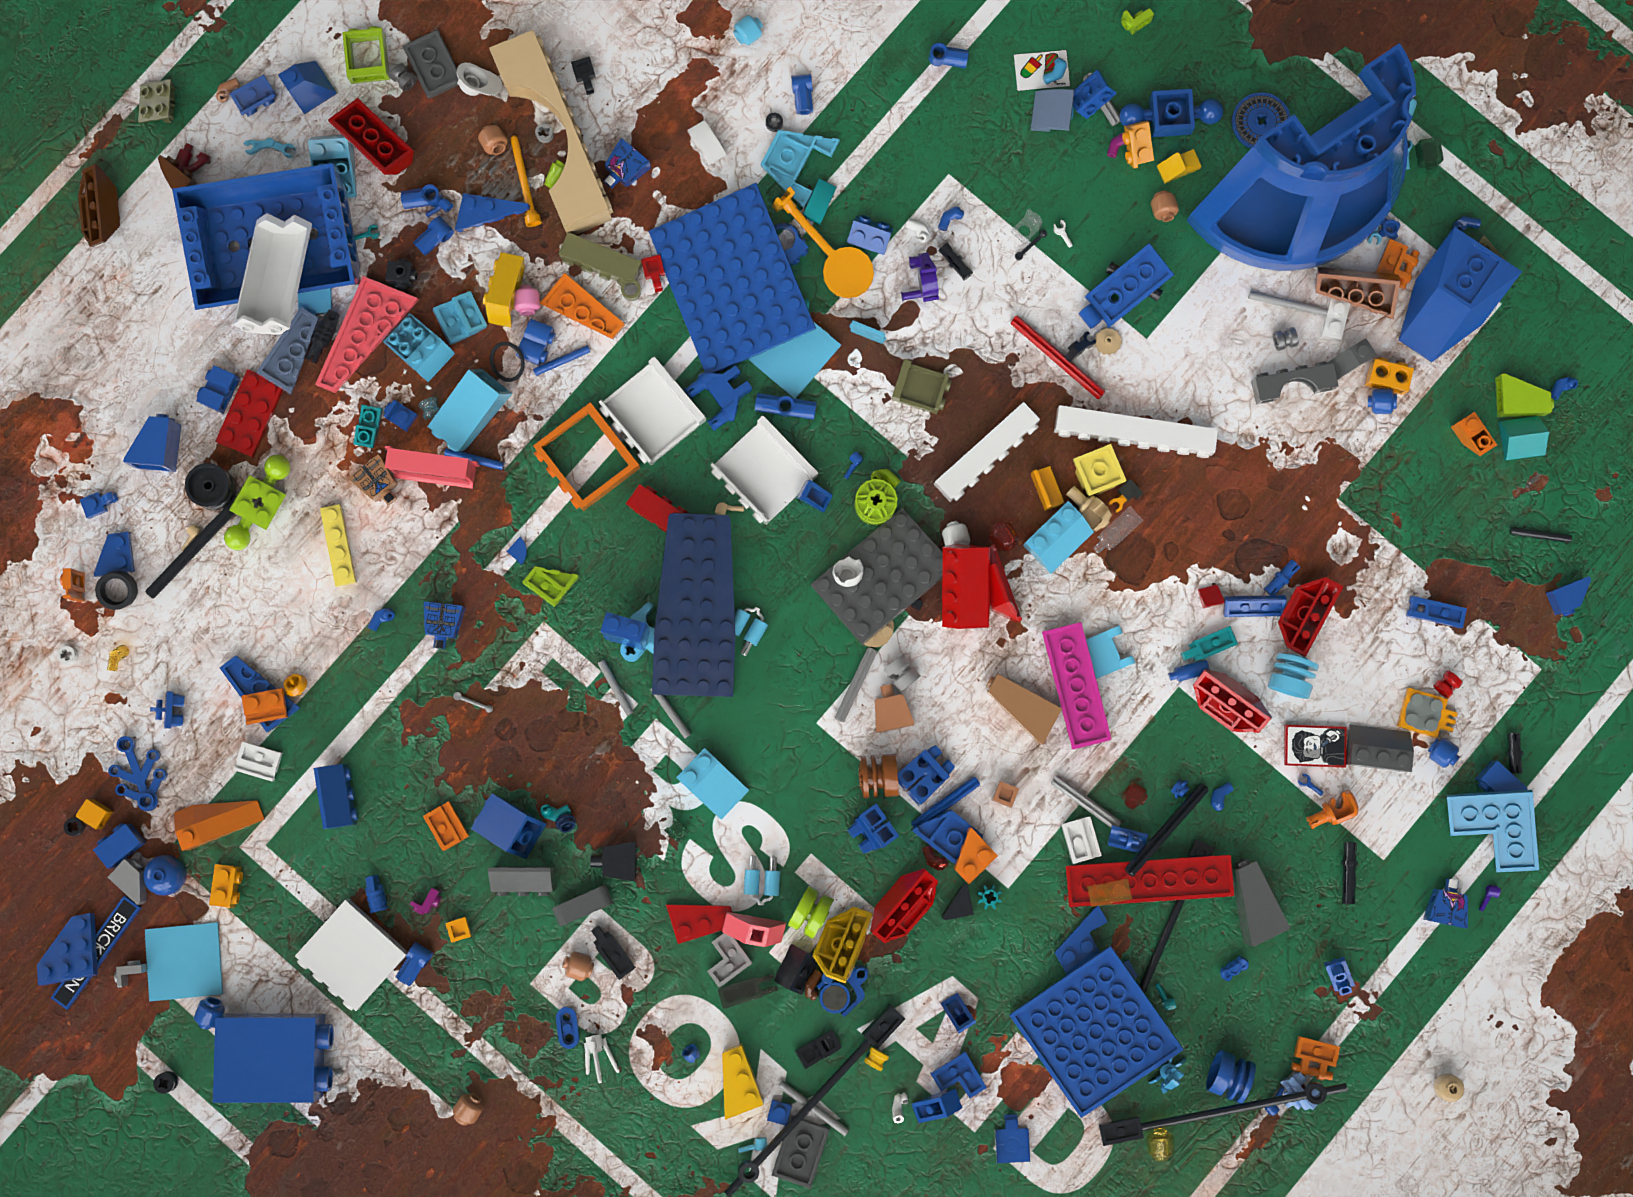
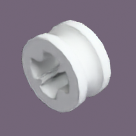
[57,646,78,665]

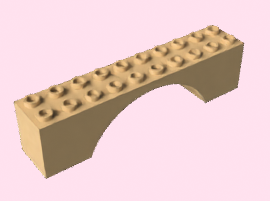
[489,30,613,235]

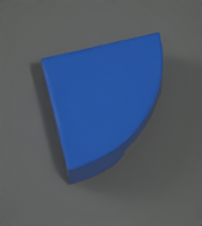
[506,537,527,565]

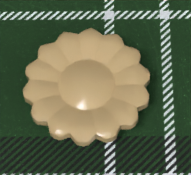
[1094,328,1122,355]

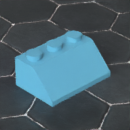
[1023,501,1094,574]

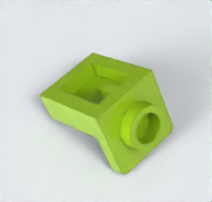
[1121,8,1154,35]

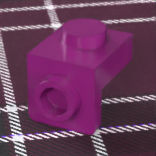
[410,887,442,915]

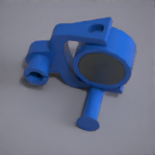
[816,965,868,1017]

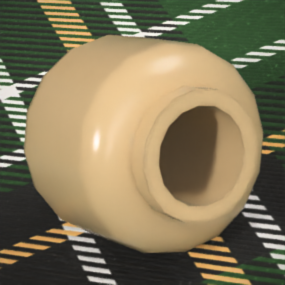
[1434,1073,1465,1102]

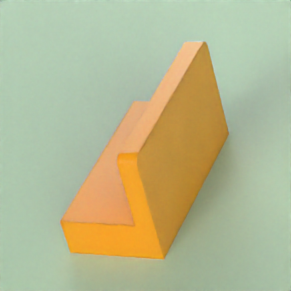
[1031,466,1064,511]

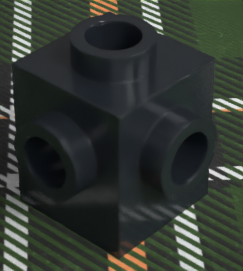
[385,259,417,289]

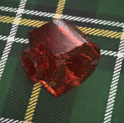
[1121,781,1148,810]

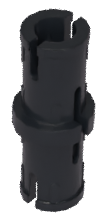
[938,243,973,281]
[1507,733,1524,774]

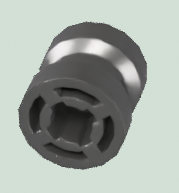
[389,63,417,92]
[1273,327,1299,351]

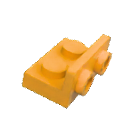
[1122,121,1154,168]
[209,864,243,908]

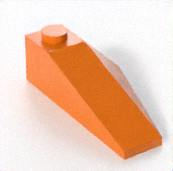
[174,800,265,851]

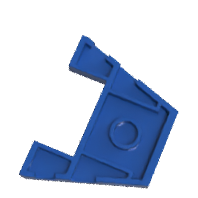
[1054,905,1138,978]

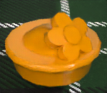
[284,674,307,696]

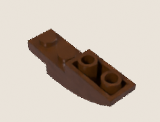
[158,155,197,189]

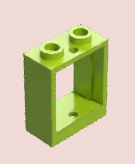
[342,26,390,84]

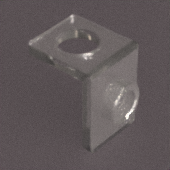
[1011,209,1043,244]

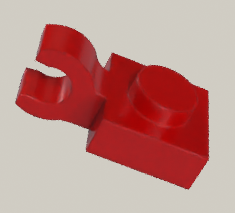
[641,255,665,293]

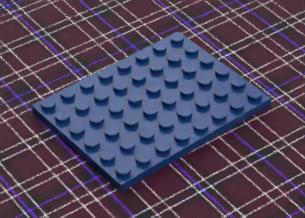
[648,183,816,373]

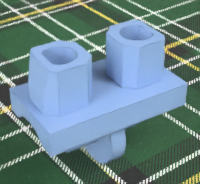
[1280,1072,1319,1110]

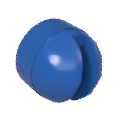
[682,1044,700,1063]

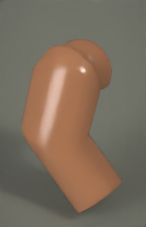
[216,78,240,103]

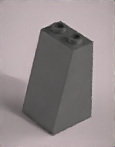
[1232,858,1291,947]

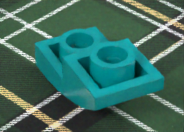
[803,179,837,225]
[353,404,383,448]

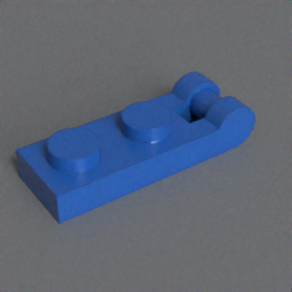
[1406,596,1467,629]

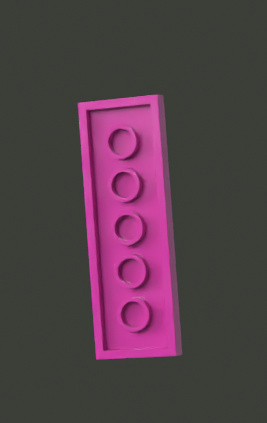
[1042,622,1112,750]

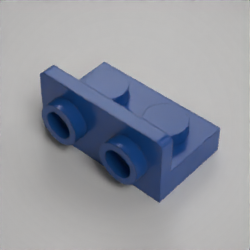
[1073,69,1116,119]

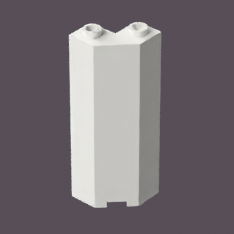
[233,213,312,335]

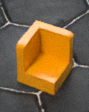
[76,799,113,829]

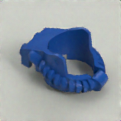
[774,222,809,266]

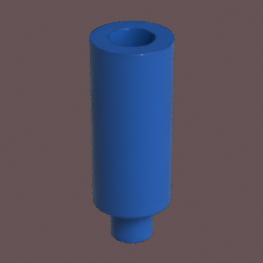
[1168,660,1210,682]

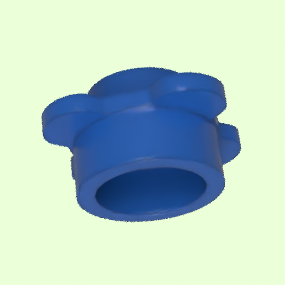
[1378,218,1400,240]
[1171,779,1189,799]

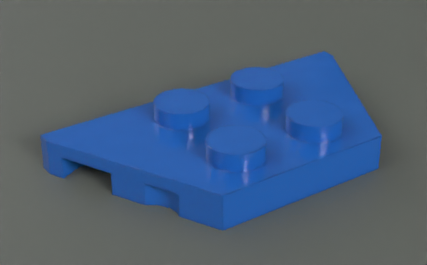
[911,809,983,864]

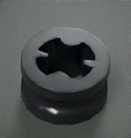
[766,112,783,132]
[64,818,85,836]

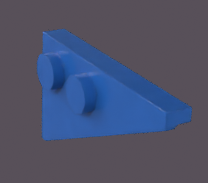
[455,193,531,232]

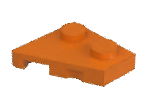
[954,827,998,884]

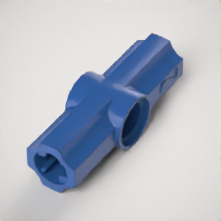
[755,393,817,420]

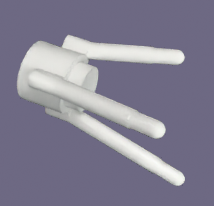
[584,1034,620,1083]

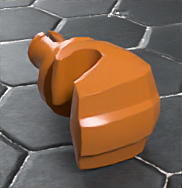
[1306,790,1359,829]

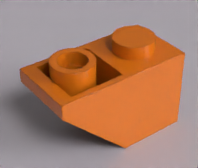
[1451,412,1497,456]

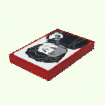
[1284,725,1347,768]

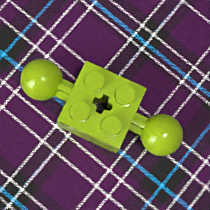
[224,454,291,551]

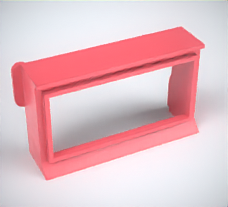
[384,446,480,489]

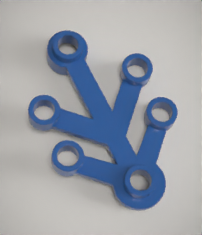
[108,736,168,811]

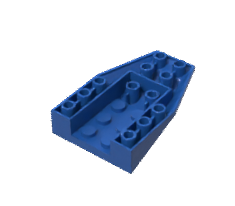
[1398,227,1522,363]

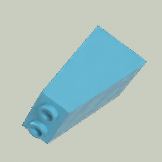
[427,369,513,452]

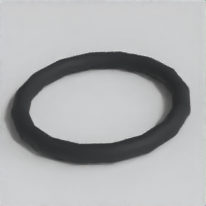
[490,341,525,382]

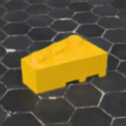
[483,252,525,328]
[722,1043,764,1120]

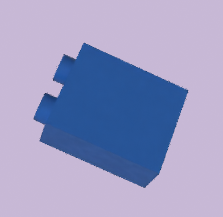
[213,1014,334,1103]

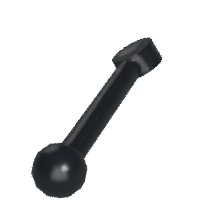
[1015,230,1047,261]

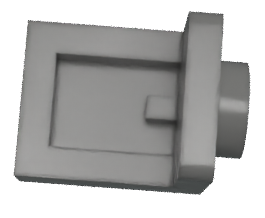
[114,960,147,988]

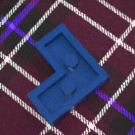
[930,1051,987,1099]

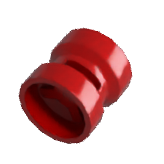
[1433,670,1463,699]

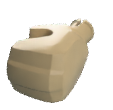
[1066,486,1113,532]

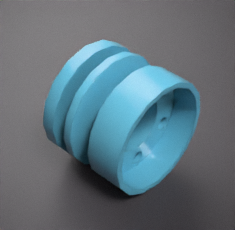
[1268,653,1319,699]

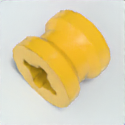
[864,1046,889,1071]

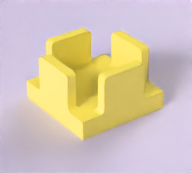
[1073,444,1126,497]

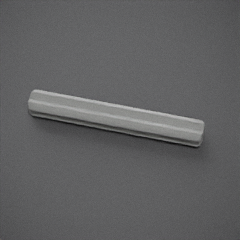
[835,647,877,722]
[1051,775,1121,828]

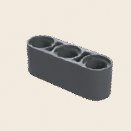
[552,884,614,927]

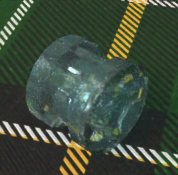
[418,397,440,420]

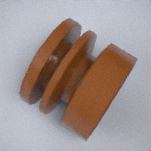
[858,754,899,798]

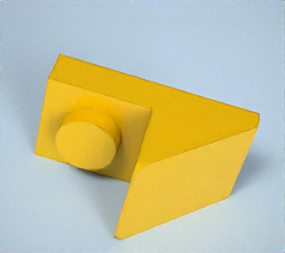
[1157,149,1202,184]

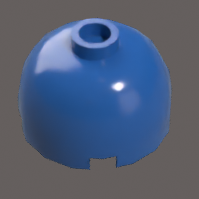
[143,855,187,896]

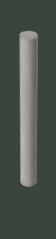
[1248,291,1328,316]
[778,1081,849,1136]

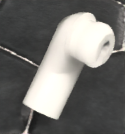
[892,1093,908,1123]

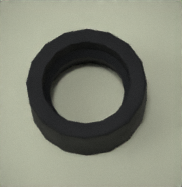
[95,570,138,610]

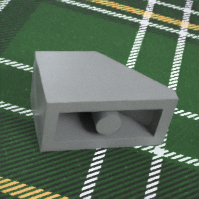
[107,858,147,905]

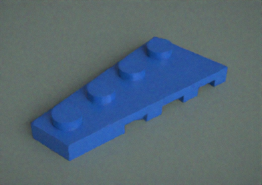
[219,656,301,733]

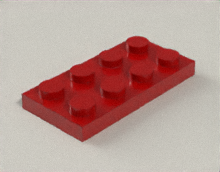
[215,369,283,458]

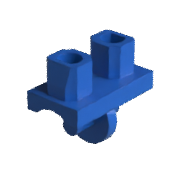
[150,691,185,729]
[1107,826,1148,853]
[1324,957,1355,996]

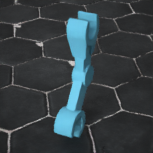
[243,138,296,158]

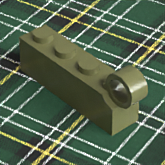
[559,232,643,301]

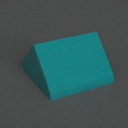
[1498,416,1549,461]

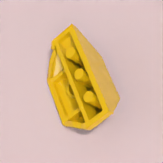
[813,907,873,983]

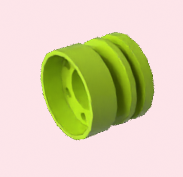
[855,479,898,526]

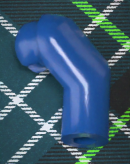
[1551,377,1578,400]
[368,608,395,631]
[1211,782,1234,811]

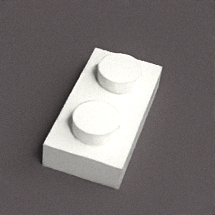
[1321,298,1350,342]

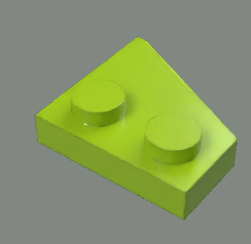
[523,566,579,607]

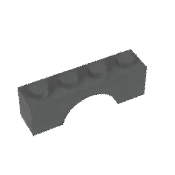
[1251,361,1339,405]

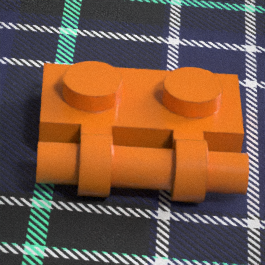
[1375,239,1420,289]
[1291,1036,1340,1080]

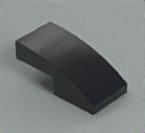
[794,1030,842,1069]

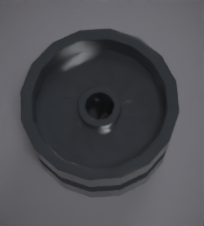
[185,463,237,511]

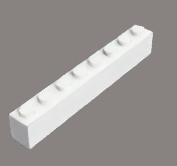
[1054,405,1218,458]

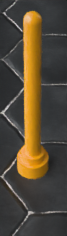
[510,135,542,227]

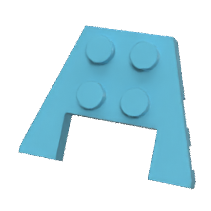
[761,130,840,209]

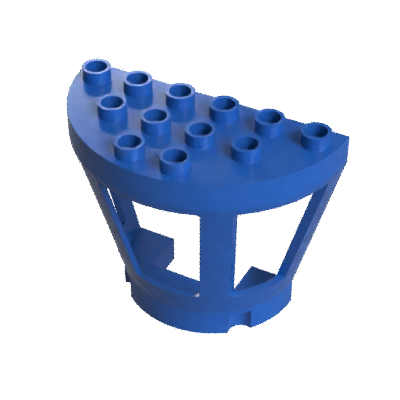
[1187,43,1416,271]

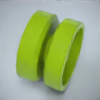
[788,886,834,939]

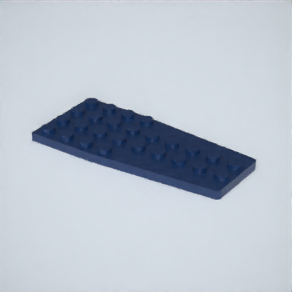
[652,513,736,697]

